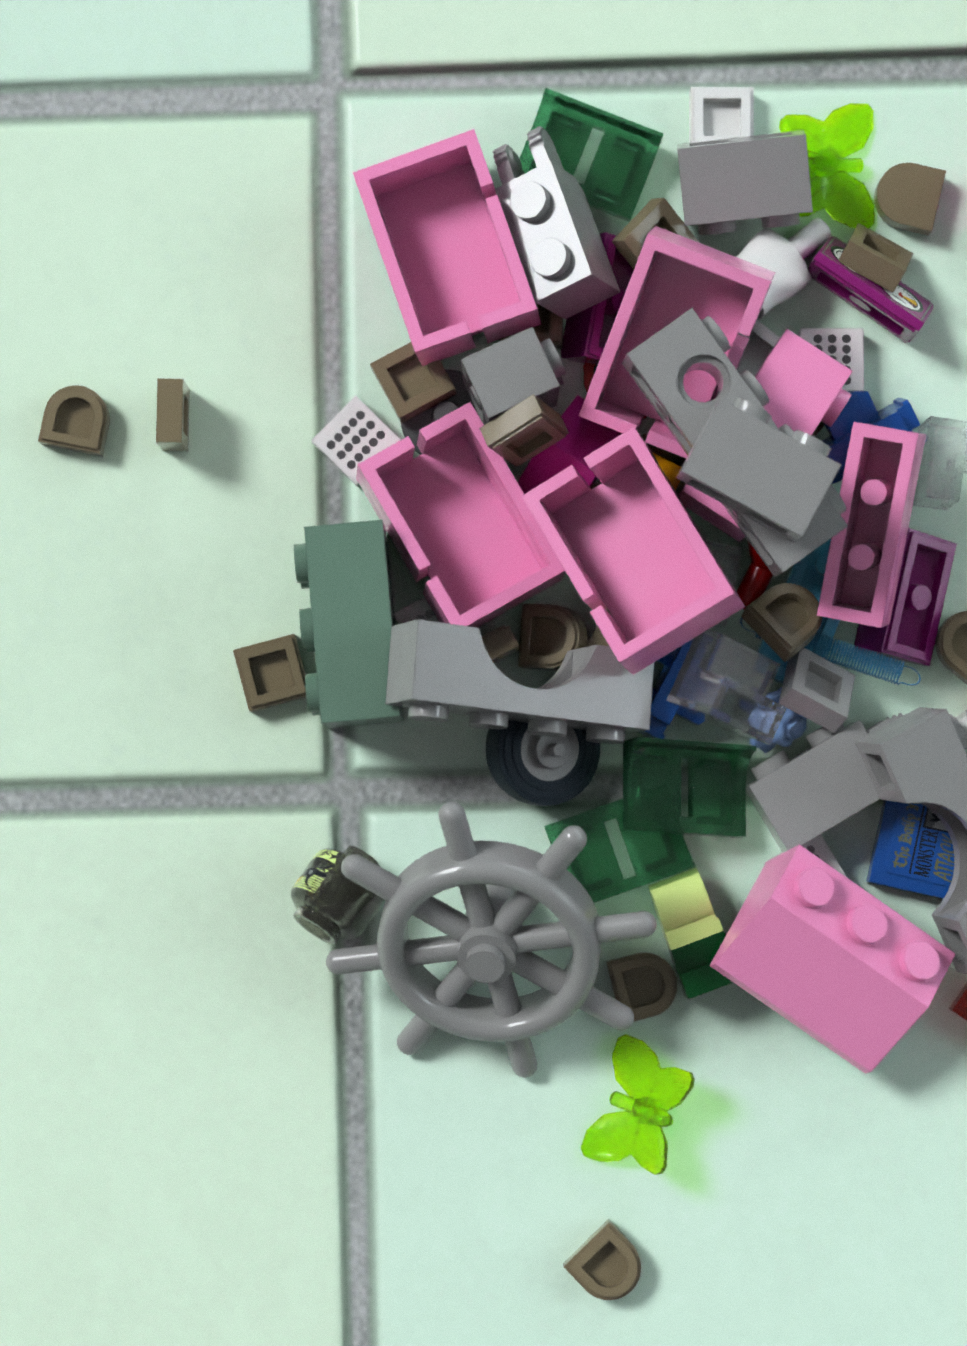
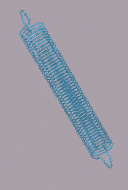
[740,618,921,685]

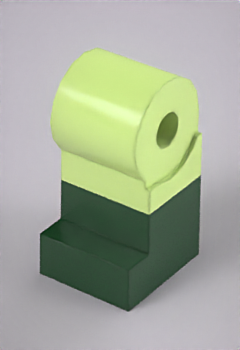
[648,867,733,999]

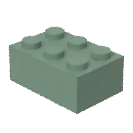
[294,520,404,729]

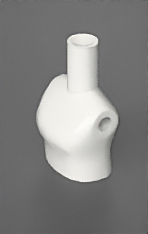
[736,218,831,320]

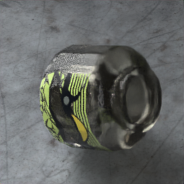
[291,845,385,944]

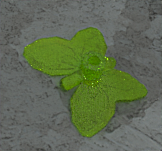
[779,103,875,229]
[580,1034,695,1175]

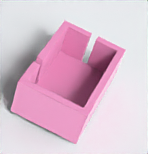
[353,129,541,367]
[579,226,776,458]
[356,402,566,628]
[522,427,745,675]

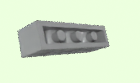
[622,308,848,577]

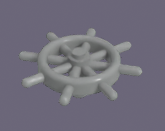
[326,802,657,1078]

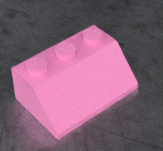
[710,844,955,1074]

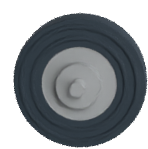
[486,720,600,806]

